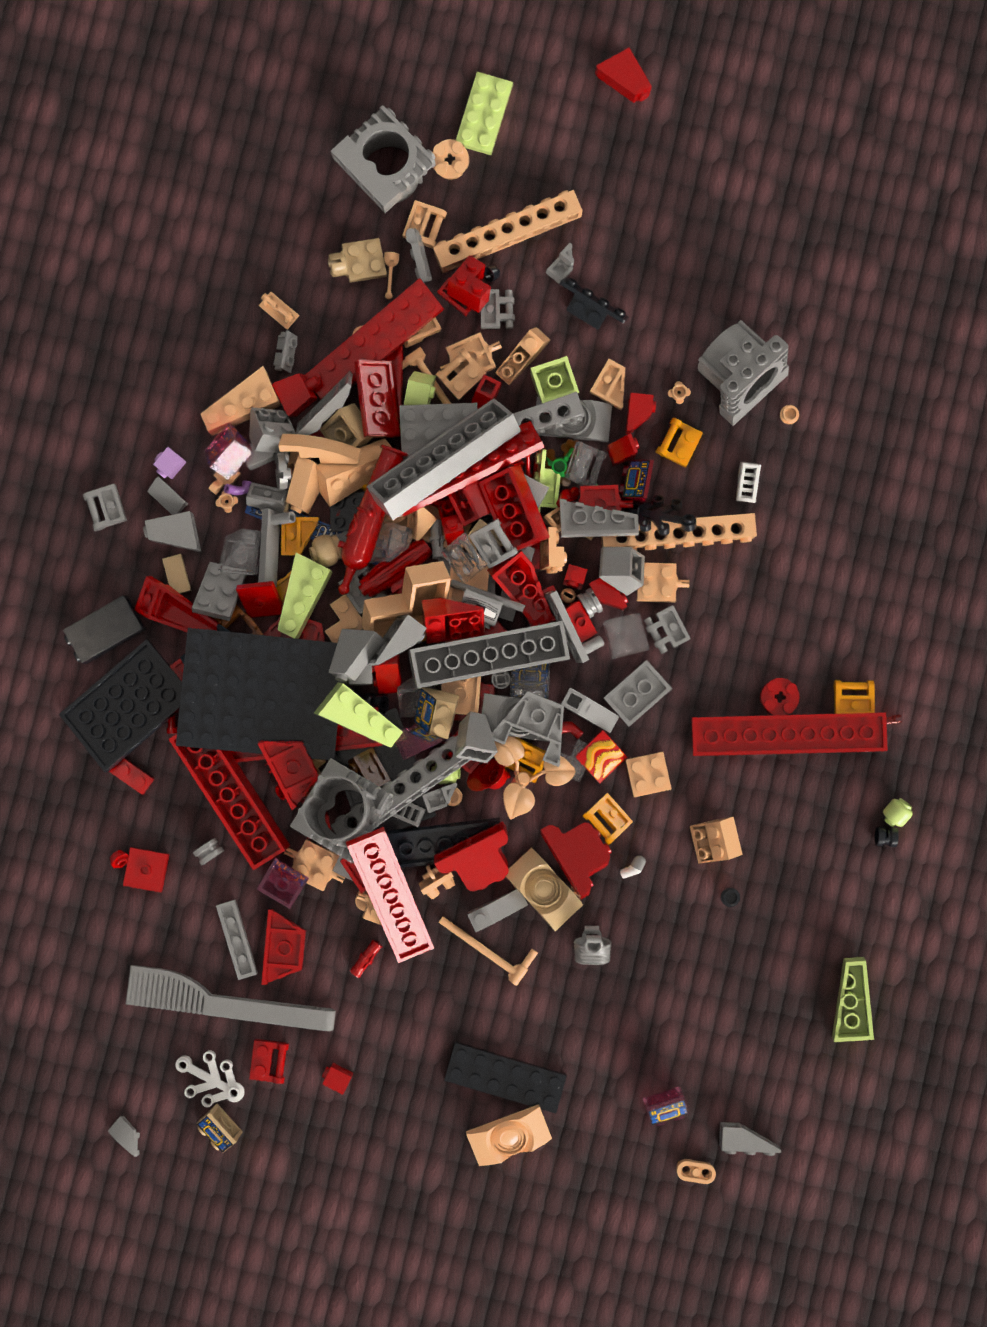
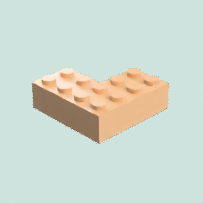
[362,561,451,638]

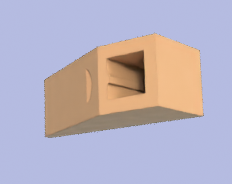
[495,327,550,385]

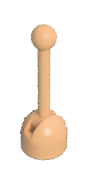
[384,252,399,299]

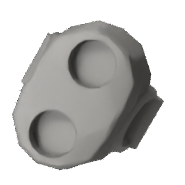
[573,926,612,965]

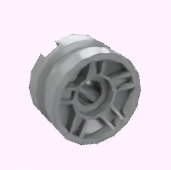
[577,588,603,618]
[193,838,224,866]

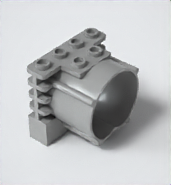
[331,105,436,213]
[698,320,789,426]
[290,758,393,863]

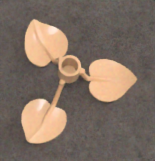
[494,736,575,819]

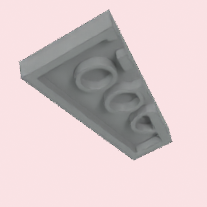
[559,499,639,538]

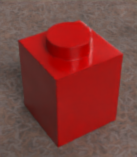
[322,1063,353,1095]

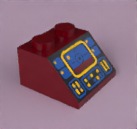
[619,460,654,504]

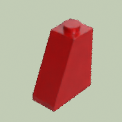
[595,48,652,103]

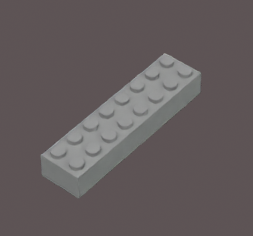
[367,399,521,520]
[408,621,570,689]

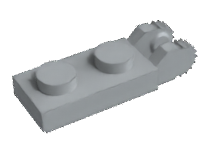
[405,228,432,282]

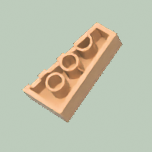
[201,366,282,436]
[316,438,391,507]

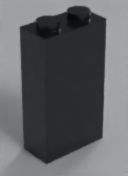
[63,595,147,664]

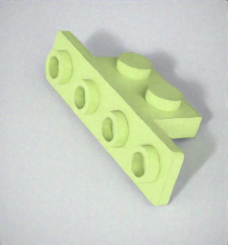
[533,449,561,512]

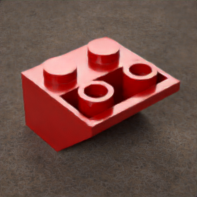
[448,475,491,527]

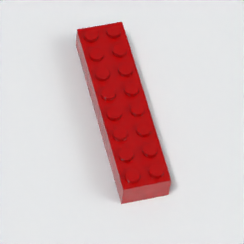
[169,734,290,870]

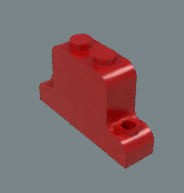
[434,821,509,891]
[540,822,612,900]

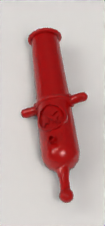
[338,444,408,595]

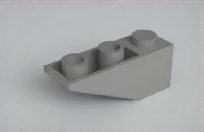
[561,688,620,733]
[719,1122,781,1156]

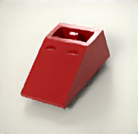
[421,598,485,644]

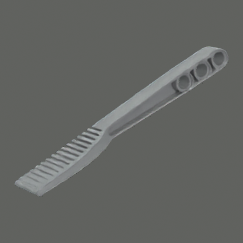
[125,965,336,1031]

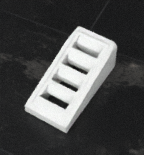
[736,462,761,503]

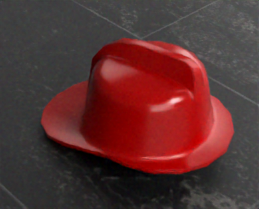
[467,758,510,792]

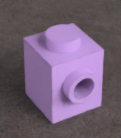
[153,447,186,479]

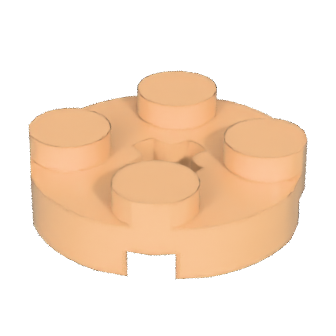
[432,139,469,180]

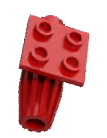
[358,538,432,597]

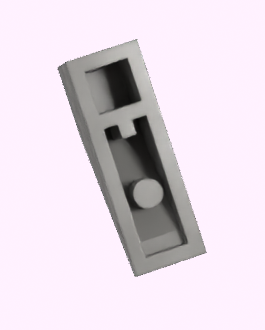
[467,889,528,932]

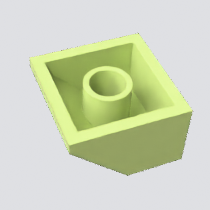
[530,356,579,403]

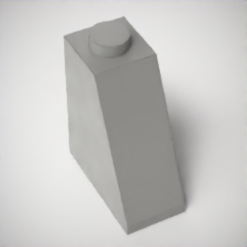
[143,511,201,552]
[329,629,384,683]
[455,711,498,763]

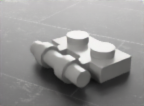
[481,289,515,329]
[644,605,691,654]

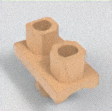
[419,865,455,899]

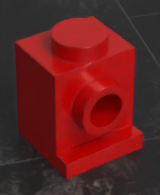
[563,564,588,590]

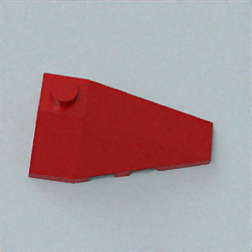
[487,550,553,626]

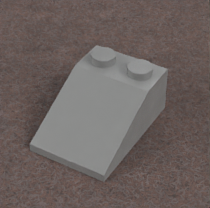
[367,614,427,666]

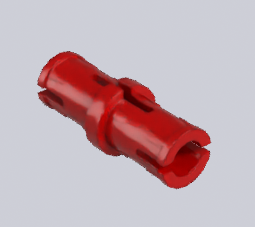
[350,939,383,978]

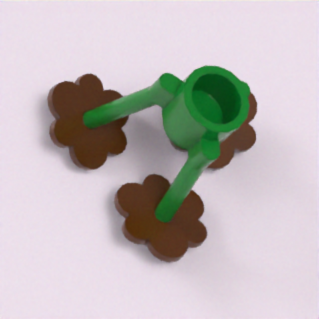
[538,439,583,487]

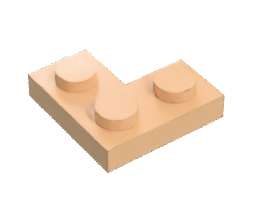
[325,595,363,643]

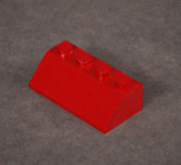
[478,465,550,551]

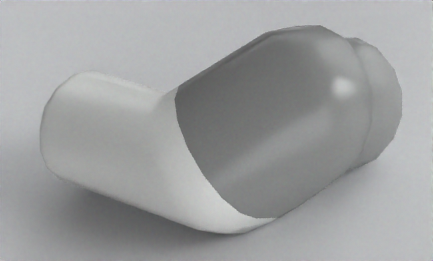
[620,855,646,878]

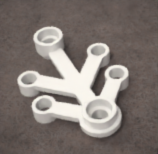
[175,1050,244,1107]

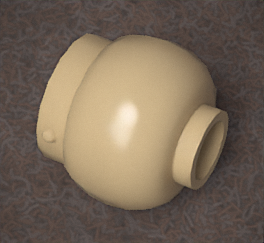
[309,535,342,567]

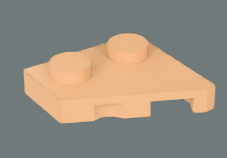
[590,359,625,410]

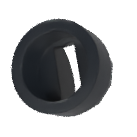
[484,265,500,282]

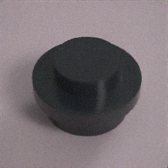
[720,888,740,907]

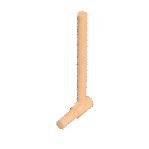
[403,347,452,404]
[438,917,538,986]

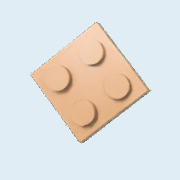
[625,752,671,797]

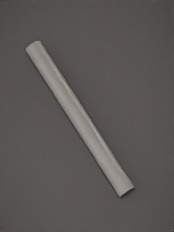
[450,579,525,612]

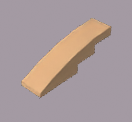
[278,434,361,464]

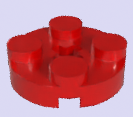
[760,678,800,715]

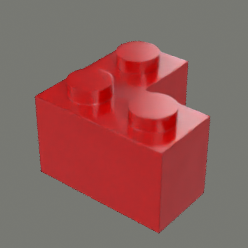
[447,255,491,313]
[372,654,402,694]

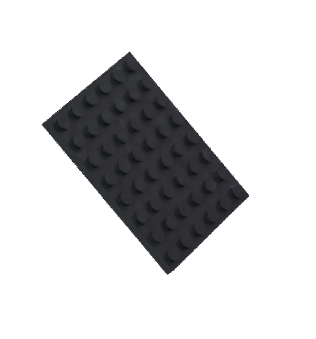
[176,628,342,760]

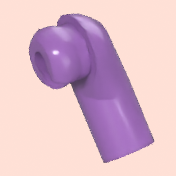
[224,480,251,496]

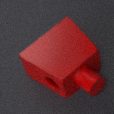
[272,373,321,418]

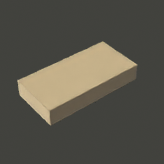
[162,554,192,594]

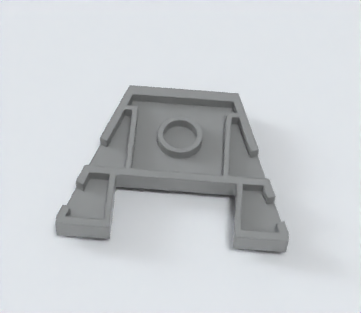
[492,691,564,767]

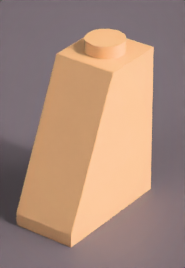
[285,455,320,514]

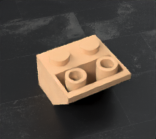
[690,817,742,864]

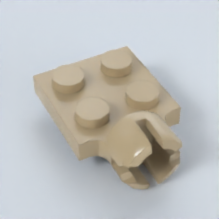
[328,238,387,283]

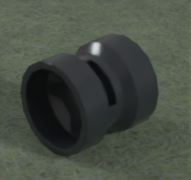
[363,693,389,714]
[874,827,899,847]

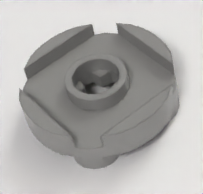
[275,451,291,490]

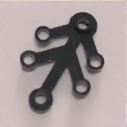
[624,495,696,535]

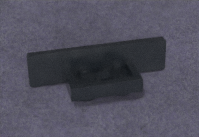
[559,277,629,330]

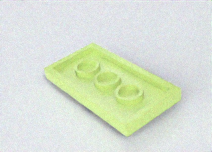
[456,72,513,155]

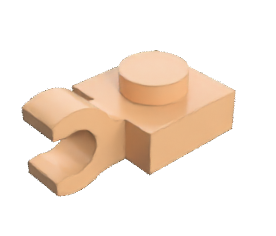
[209,465,241,495]

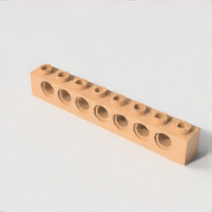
[433,190,582,274]
[601,513,757,551]

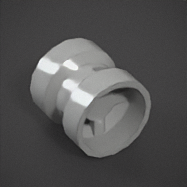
[492,671,511,689]

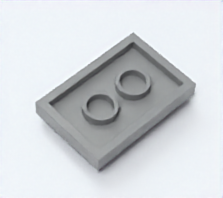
[192,562,247,621]
[603,660,672,727]

